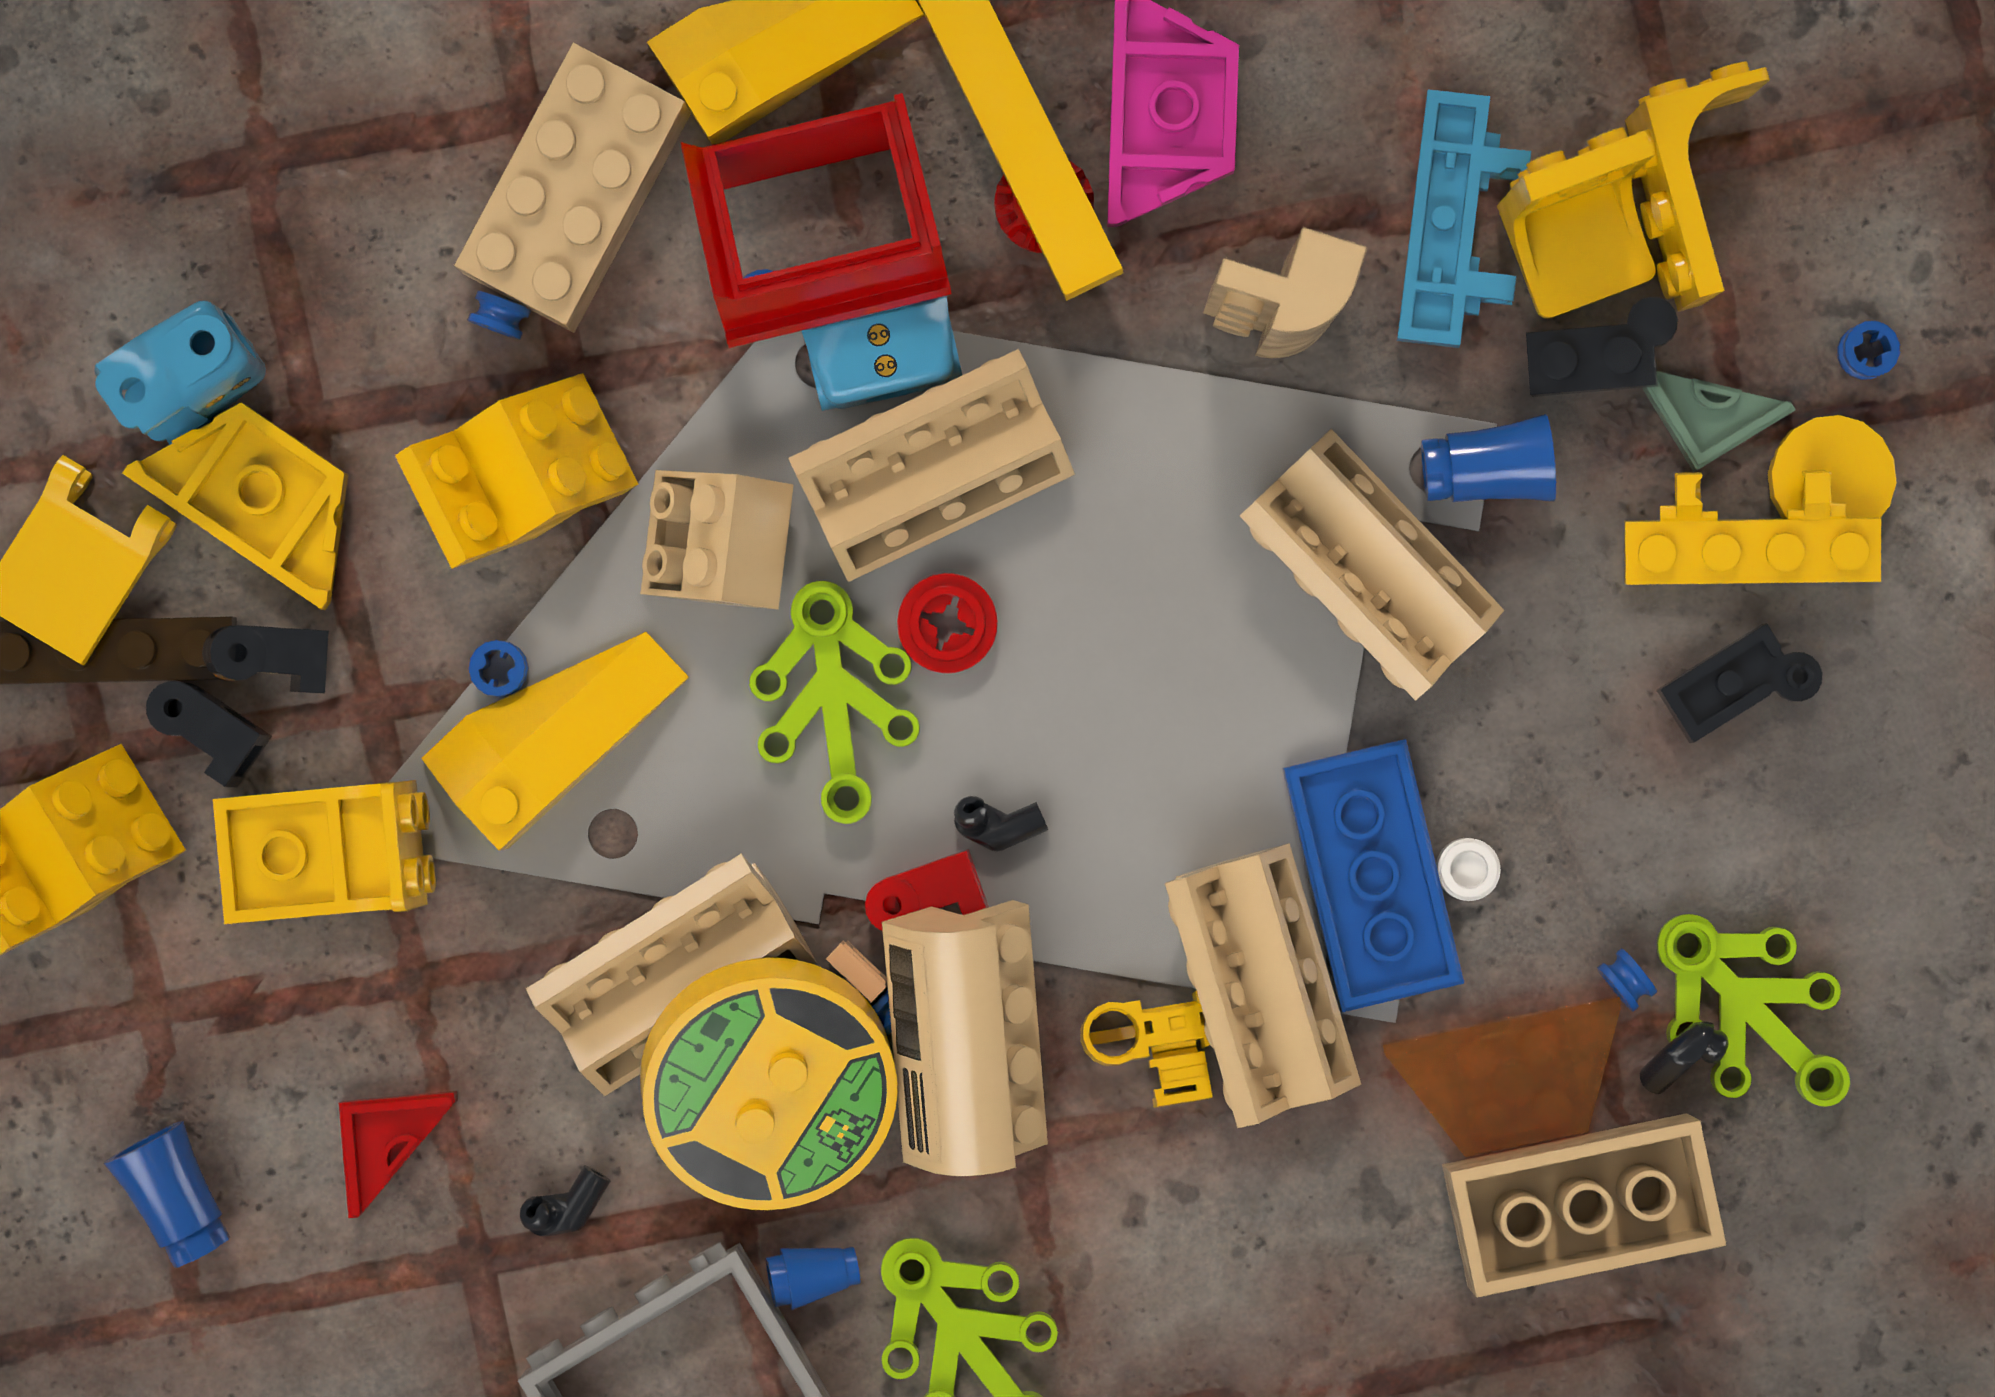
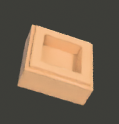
[826,940,887,1003]

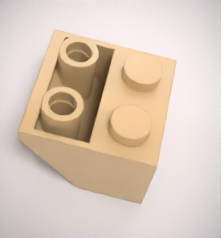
[640,470,794,610]

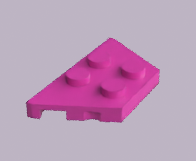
[1107,0,1239,227]

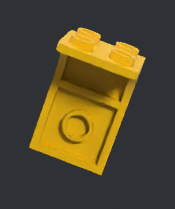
[1625,61,1770,312]
[1497,127,1656,319]
[213,780,436,924]

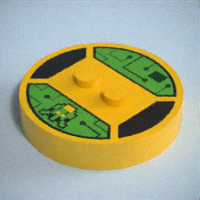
[640,958,898,1210]

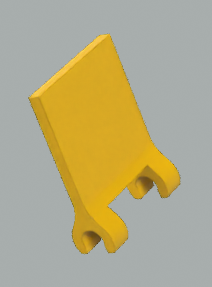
[0,455,177,666]

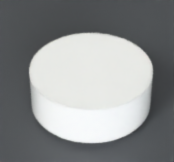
[1436,838,1500,901]

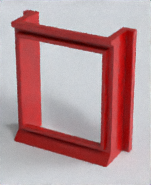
[680,93,952,348]

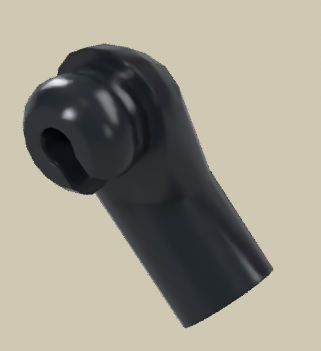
[954,796,1048,852]
[1640,1021,1729,1094]
[519,1165,611,1237]

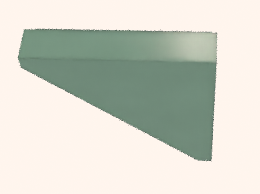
[1642,371,1796,472]

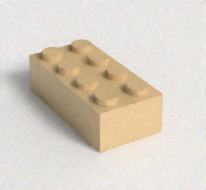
[454,42,691,333]
[1442,1113,1726,1298]

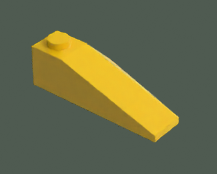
[647,0,924,145]
[421,632,690,851]

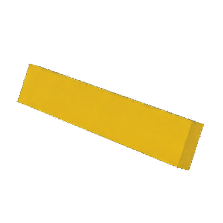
[918,0,1123,301]

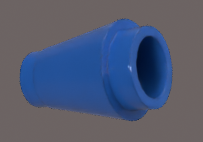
[765,1247,861,1310]

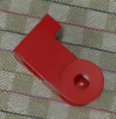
[865,849,989,931]

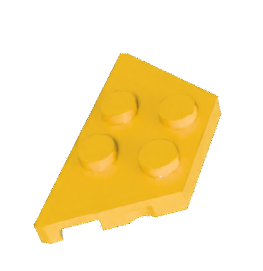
[122,403,348,610]

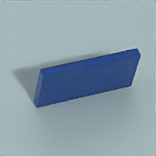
[1283,739,1464,1012]

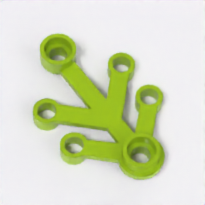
[749,581,920,824]
[1657,914,1850,1107]
[881,1237,1058,1397]

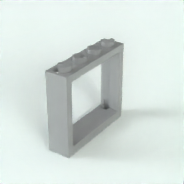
[518,1242,831,1397]

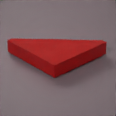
[339,1091,458,1219]

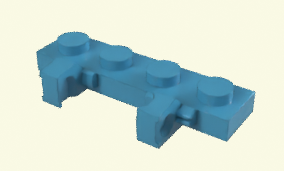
[1397,89,1532,348]

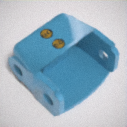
[801,296,962,411]
[94,301,266,445]

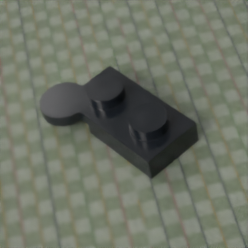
[1526,297,1678,397]
[1656,623,1823,743]

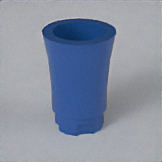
[1421,414,1556,502]
[103,1121,230,1268]

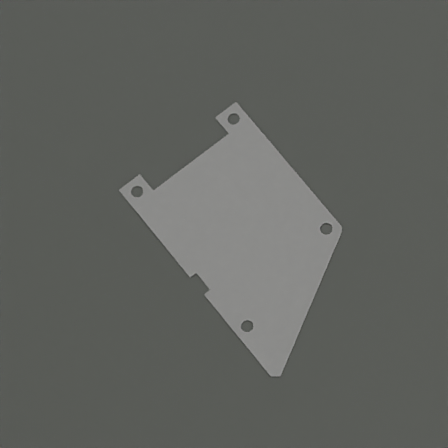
[389,331,1497,1023]

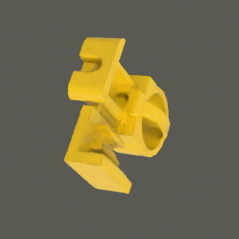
[1080,991,1213,1108]

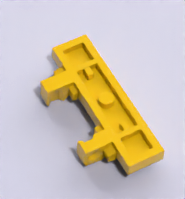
[1624,470,1881,585]

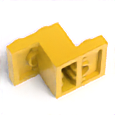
[395,373,639,569]
[0,744,186,955]

